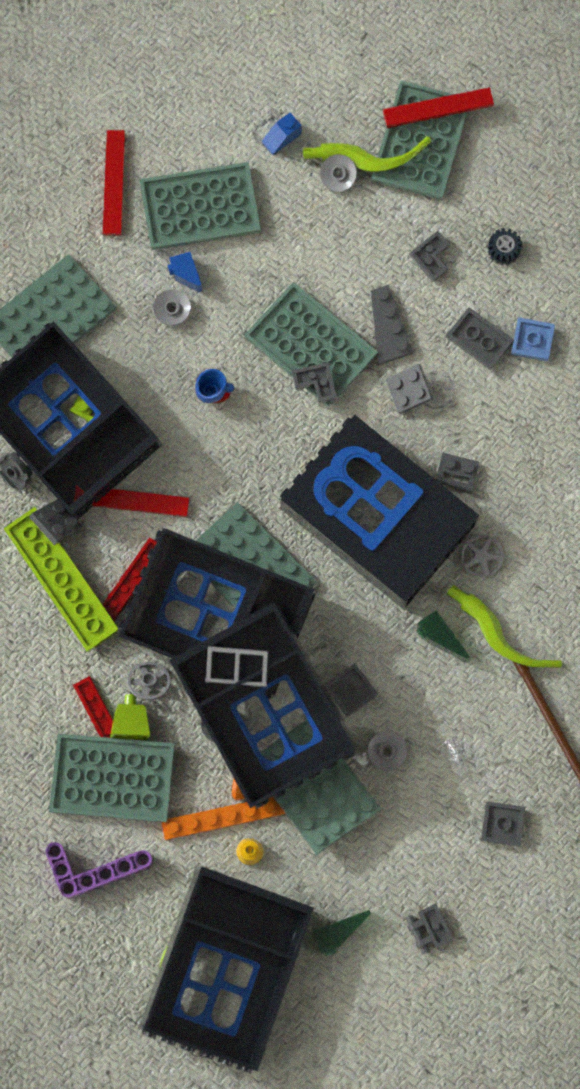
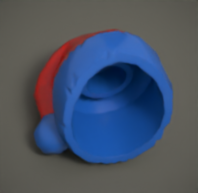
[195,369,235,403]

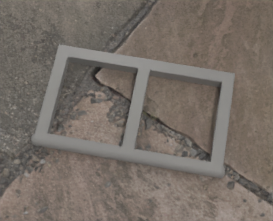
[205,646,268,687]

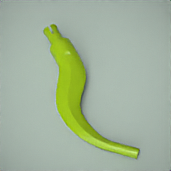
[303,136,432,172]
[447,584,562,668]

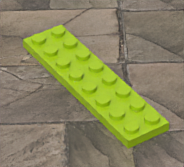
[4,507,118,653]

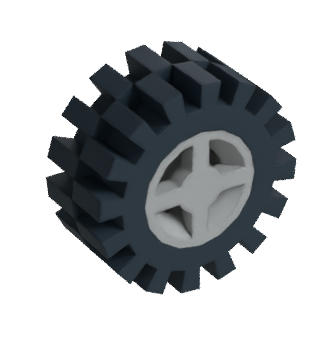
[488,228,522,265]

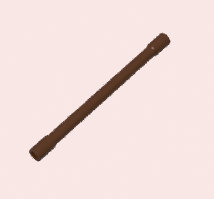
[512,661,580,784]

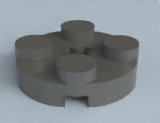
[0,452,33,490]

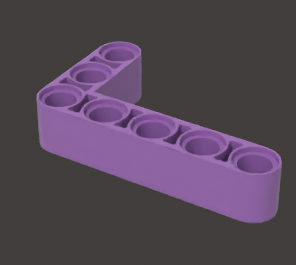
[46,842,153,899]

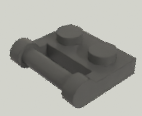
[436,453,479,494]

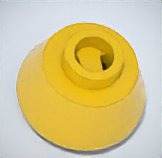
[236,838,263,865]

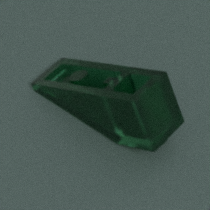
[416,610,470,663]
[313,910,371,957]

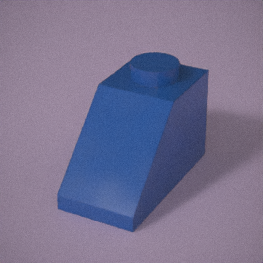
[262,112,302,155]
[167,251,202,292]

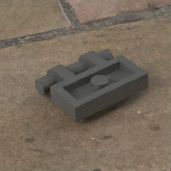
[405,903,454,954]

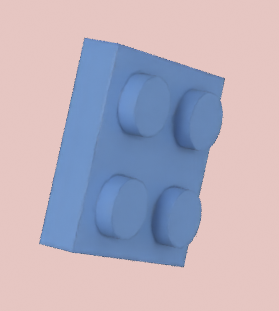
[511,317,555,362]

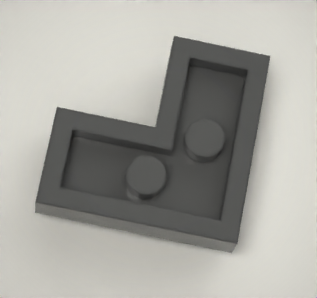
[409,231,450,282]
[292,362,337,404]

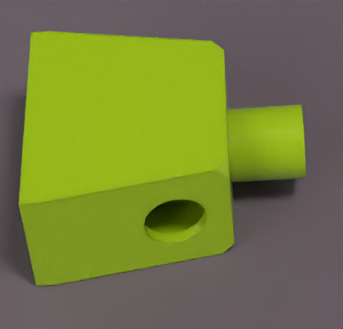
[110,694,150,741]

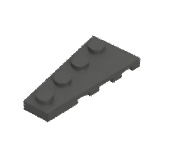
[371,285,414,366]

